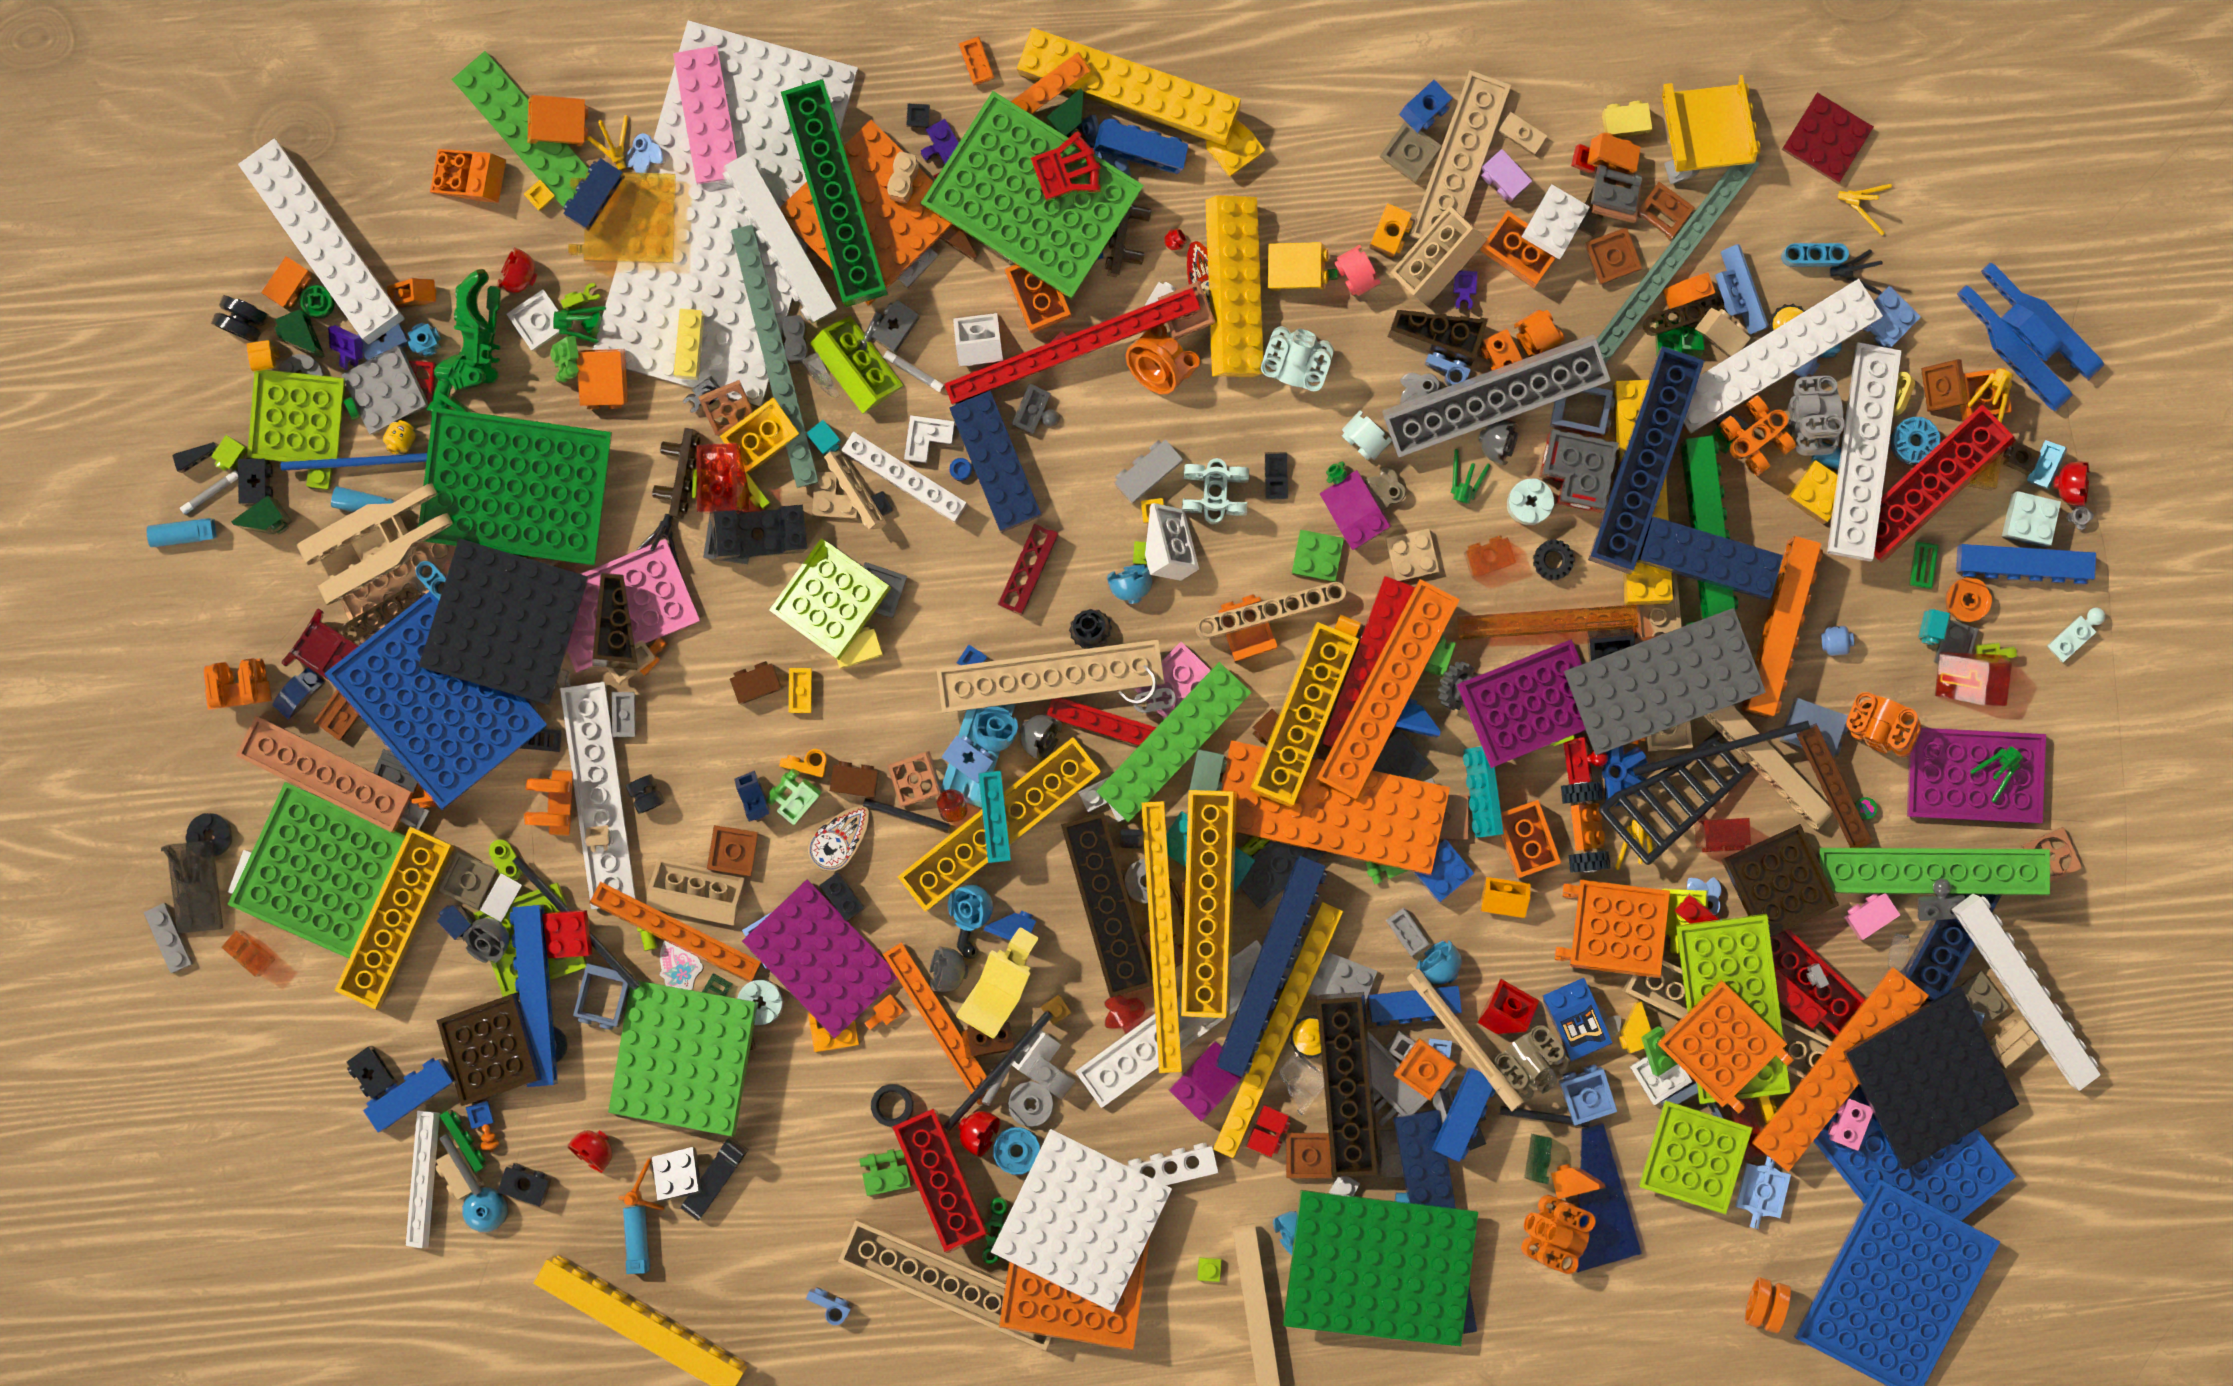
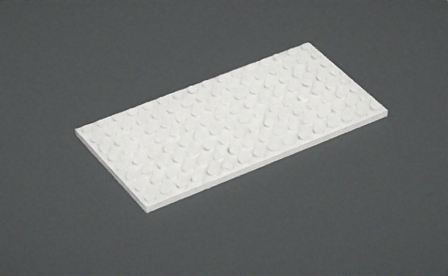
[593,21,858,407]

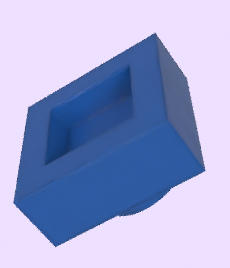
[956,644,987,665]
[466,1101,495,1129]

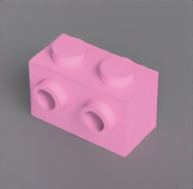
[1844,893,1900,940]
[1828,1098,1873,1151]

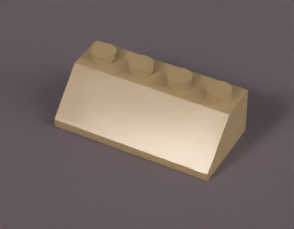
[1390,205,1487,306]
[646,858,745,926]

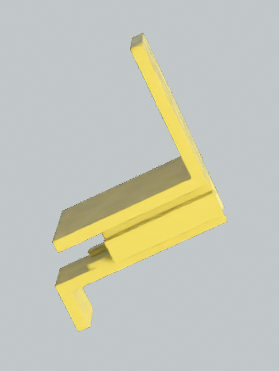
[956,928,1038,1039]

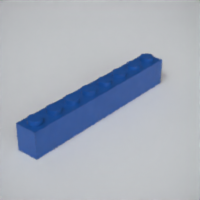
[510,905,558,1087]

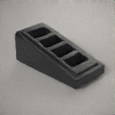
[172,442,219,473]
[519,728,562,752]
[1120,829,1143,848]

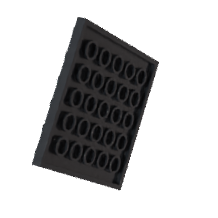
[419,538,589,706]
[1843,986,2020,1170]

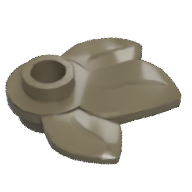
[1365,467,1406,510]

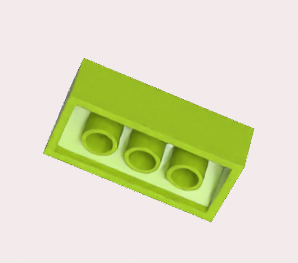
[809,315,904,414]

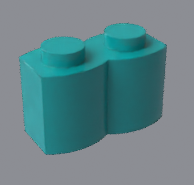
[1918,609,1951,646]

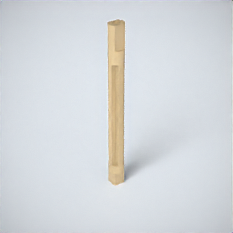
[1407,969,1524,1111]

